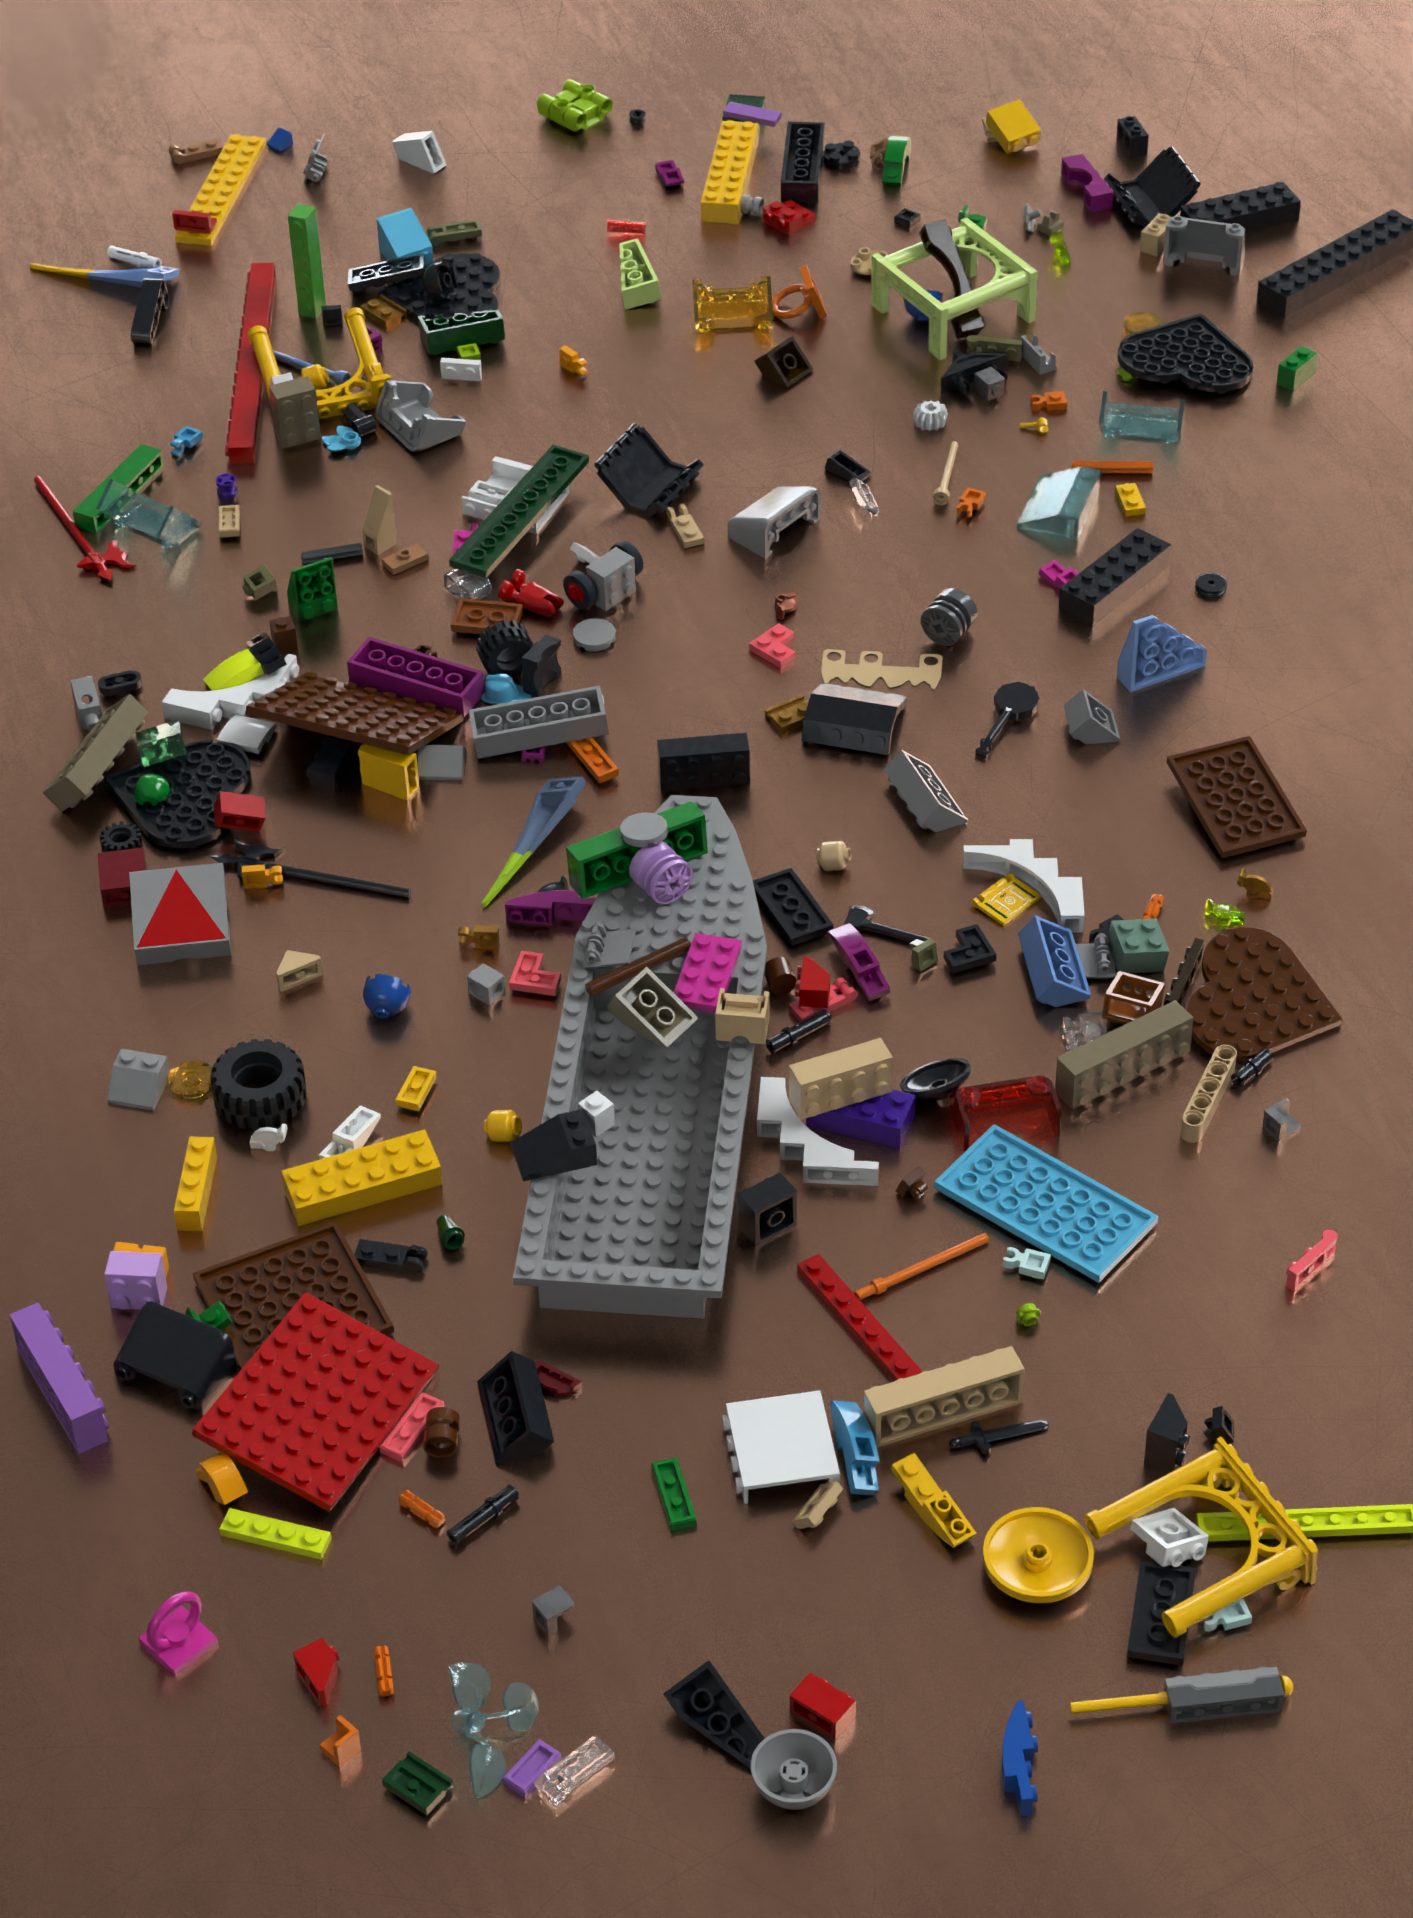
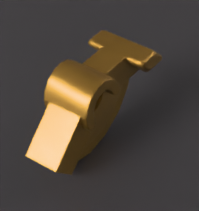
[1237,868,1273,900]

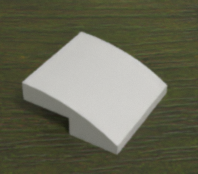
[217,715,277,754]

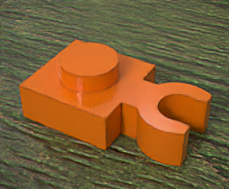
[1030,391,1067,411]
[957,487,987,518]

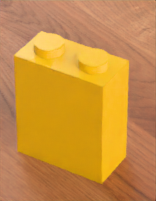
[986,99,1041,154]
[358,744,419,801]

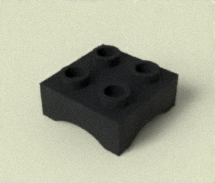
[521,635,561,697]

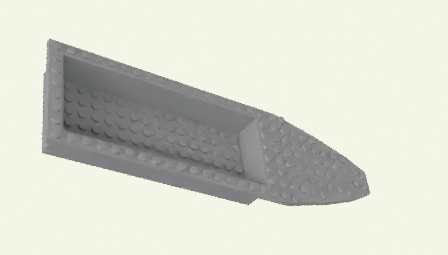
[513,795,767,1319]

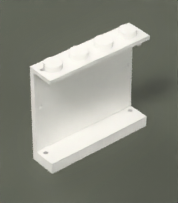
[461,456,570,534]
[722,1390,840,1504]

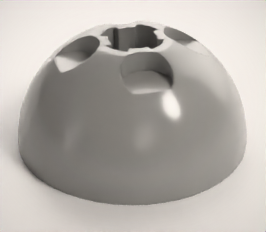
[751,1729,837,1810]

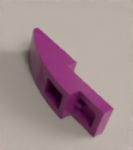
[505,890,596,925]
[828,923,890,1001]

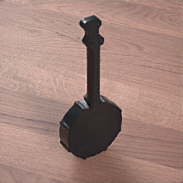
[975,681,1040,759]

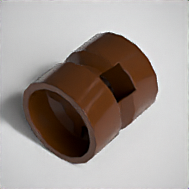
[423,1407,460,1458]

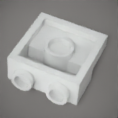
[1130,1508,1209,1567]

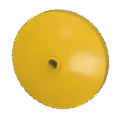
[983,1507,1094,1603]

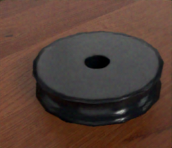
[1195,572,1227,597]

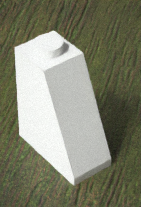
[392,131,447,173]

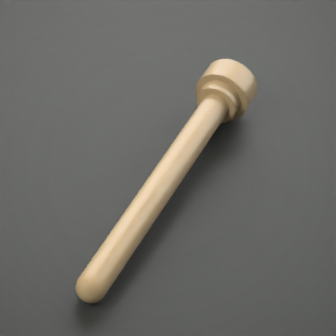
[932,441,958,505]

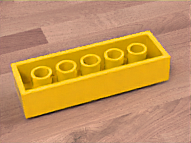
[282,1129,442,1227]

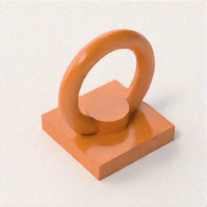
[770,265,827,319]

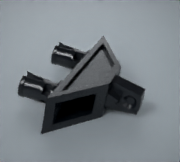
[940,350,1009,396]

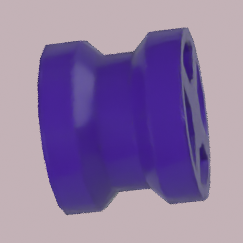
[216,473,238,499]

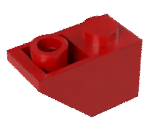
[795,956,830,1008]

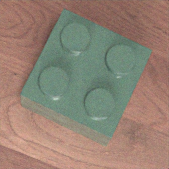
[1107,918,1170,973]

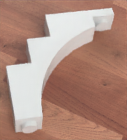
[757,1077,879,1186]

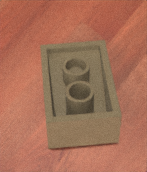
[607,967,699,1049]

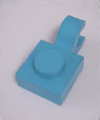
[170,426,203,457]

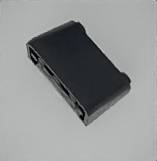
[113,1301,237,1412]

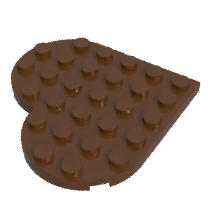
[1187,926,1342,1062]

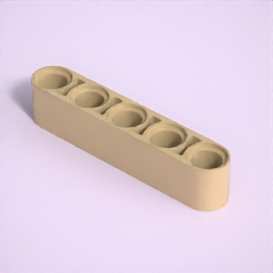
[1181,1045,1237,1143]

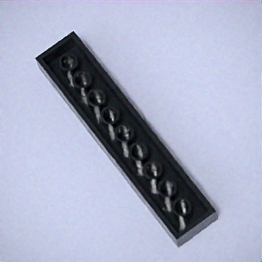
[1257,209,1413,317]

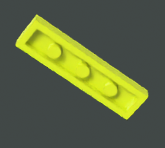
[219,1508,332,1560]

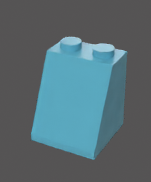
[376,208,434,265]

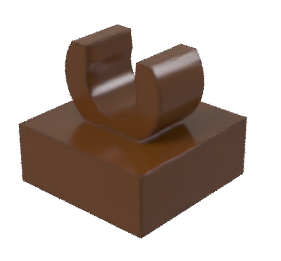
[895,1166,928,1200]

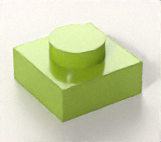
[457,343,481,360]

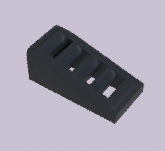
[824,449,871,484]

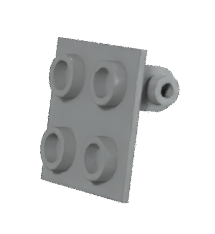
[303,134,328,182]
[582,922,636,969]
[1076,933,1116,978]

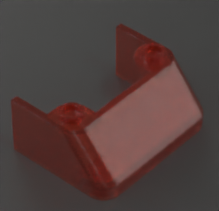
[949,1075,1062,1151]

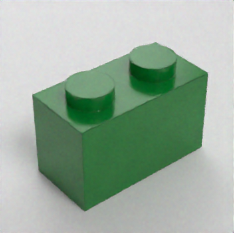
[1277,346,1318,391]

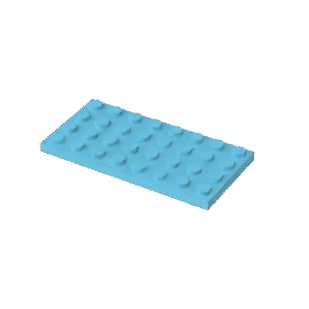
[934,1124,1158,1283]

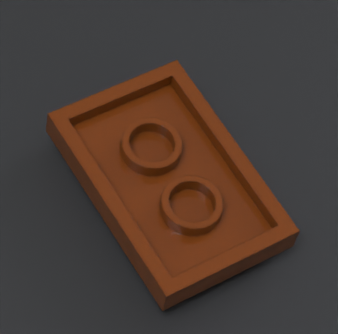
[450,598,523,634]

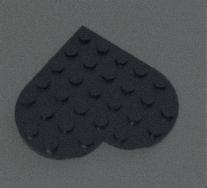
[378,253,500,321]
[1117,313,1253,394]
[104,740,251,849]

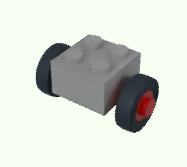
[563,540,643,611]

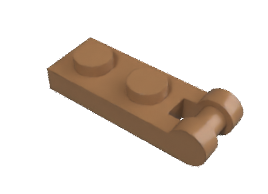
[168,138,223,164]

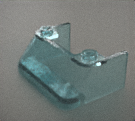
[1099,391,1186,444]
[96,479,202,549]

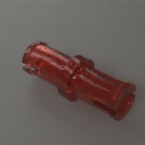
[607,219,646,235]

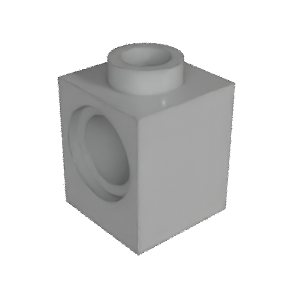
[467,963,505,1005]

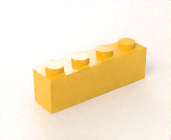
[174,1136,217,1232]

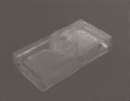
[849,477,880,516]

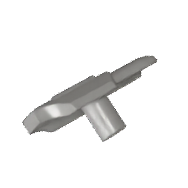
[1024,203,1042,233]

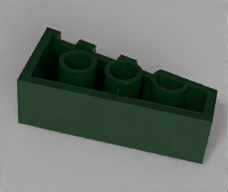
[418,310,505,355]

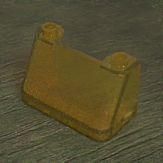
[692,276,773,332]

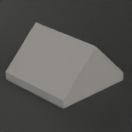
[417,745,466,781]

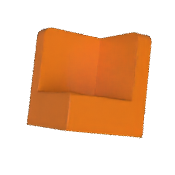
[320,1715,361,1768]

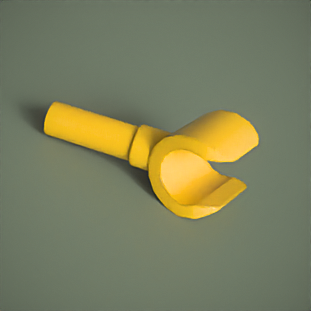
[1020,417,1049,434]

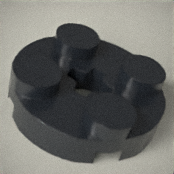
[823,141,860,169]

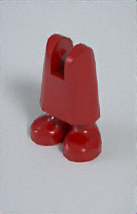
[498,569,564,617]

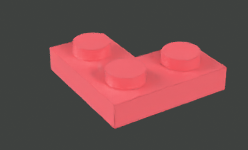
[749,623,796,669]
[509,950,561,996]

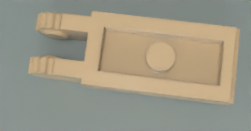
[666,504,704,548]

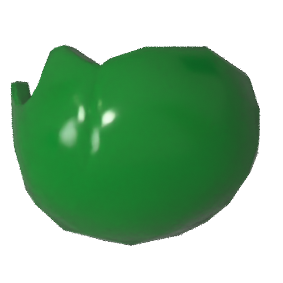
[134,774,170,806]

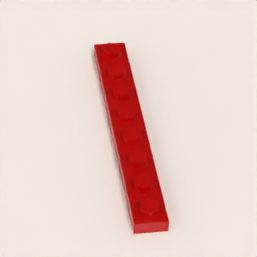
[797,1253,923,1381]

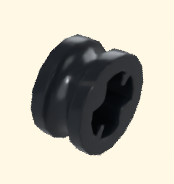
[629,109,646,125]

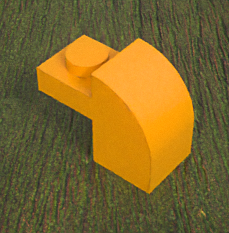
[195,1452,248,1505]

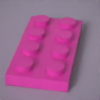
[674,933,742,1013]

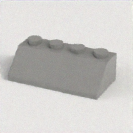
[884,750,968,832]

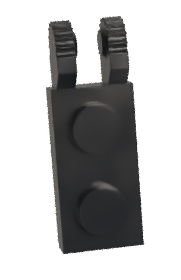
[354,1239,428,1272]

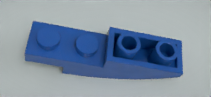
[1002,1700,1038,1816]

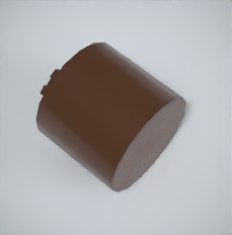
[764,957,797,995]

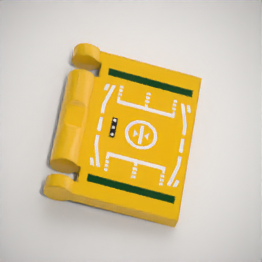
[971,872,1041,926]

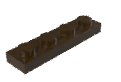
[1163,938,1204,1006]

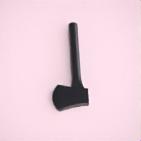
[844,905,929,943]

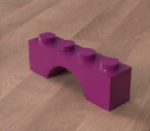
[1061,154,1114,213]

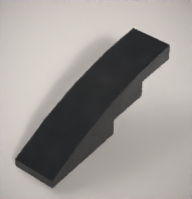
[246,632,287,675]

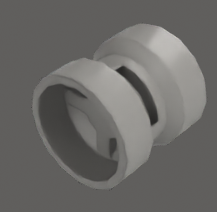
[740,195,764,217]

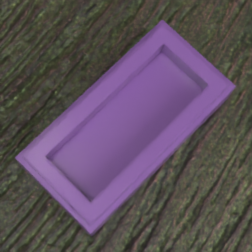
[503,1739,562,1798]

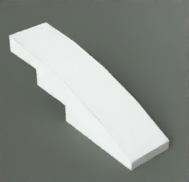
[319,1106,381,1160]

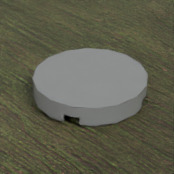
[573,618,616,651]
[620,812,668,847]

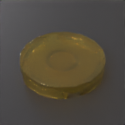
[1124,312,1163,335]
[167,1060,212,1100]

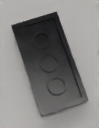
[348,253,425,292]
[753,867,834,946]
[1127,1560,1196,1666]

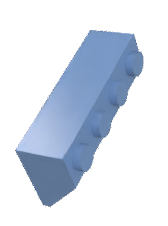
[1018,915,1091,1007]

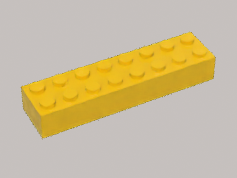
[701,120,759,224]

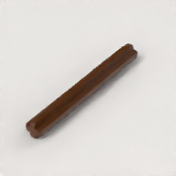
[585,937,691,996]

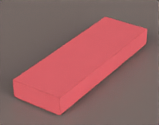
[379,1392,445,1463]

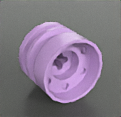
[629,841,693,904]

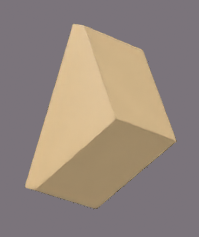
[276,950,323,992]

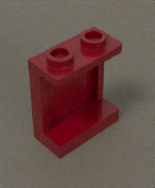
[97,847,146,907]

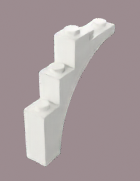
[162,654,299,730]
[963,839,1085,933]

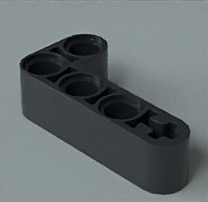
[131,278,169,344]

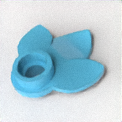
[322,426,361,451]

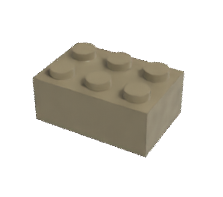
[269,376,321,449]

